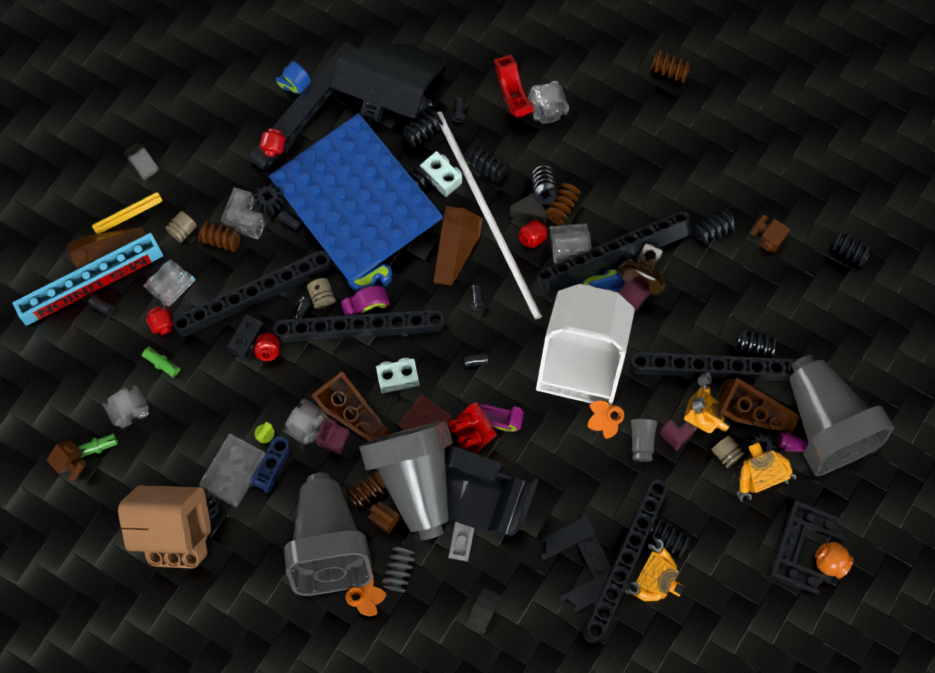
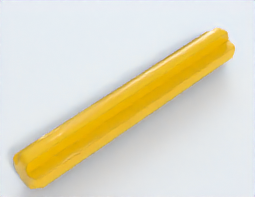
[92,192,162,234]

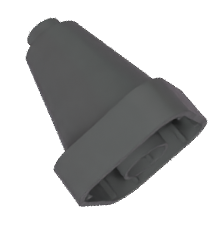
[789,355,894,476]
[359,420,453,540]
[284,473,373,596]

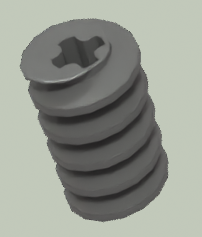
[382,547,415,592]

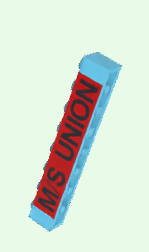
[12,233,163,326]

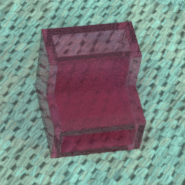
[619,276,651,311]
[315,418,350,454]
[660,420,697,451]

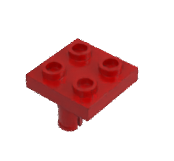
[448,402,497,454]

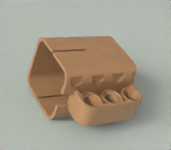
[118,485,211,568]

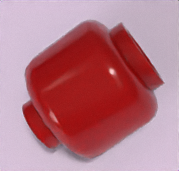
[259,129,286,157]
[519,220,547,248]
[146,306,173,336]
[254,333,280,361]

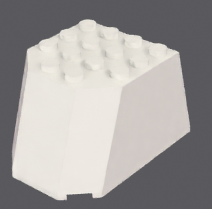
[536,284,635,406]

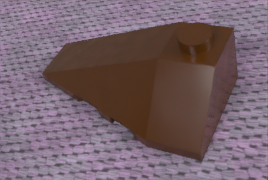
[434,206,483,286]
[66,227,146,270]
[311,371,390,441]
[719,378,800,433]

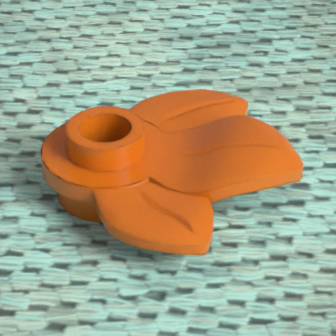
[587,401,624,439]
[346,580,386,616]

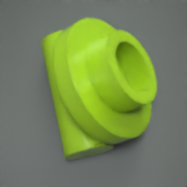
[255,422,275,444]

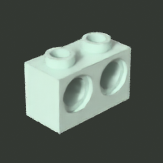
[420,151,462,197]
[376,358,419,393]

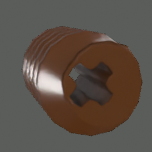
[650,50,690,84]
[545,183,581,226]
[198,220,241,252]
[347,471,387,511]

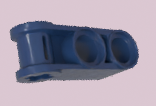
[250,436,291,494]

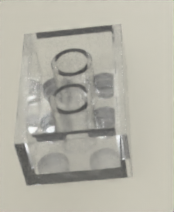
[199,434,265,508]

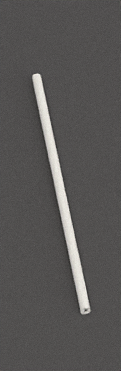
[437,112,542,319]

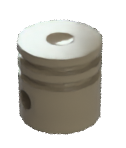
[165,211,197,243]
[307,278,336,309]
[712,435,745,468]

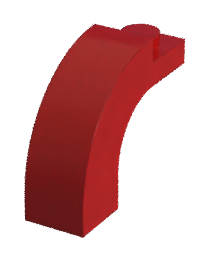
[494,55,533,117]

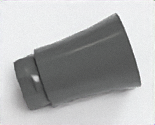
[630,419,658,462]

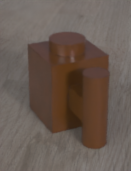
[749,215,790,253]
[47,440,86,481]
[368,501,400,534]

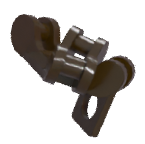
[617,243,666,295]

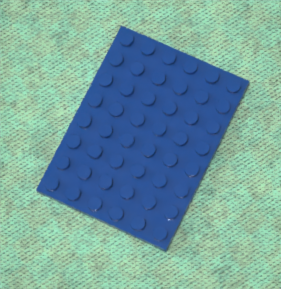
[269,113,443,284]

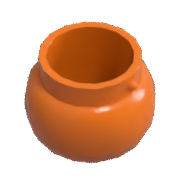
[815,542,854,579]

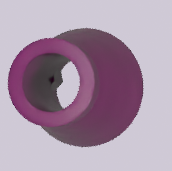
[777,432,809,452]

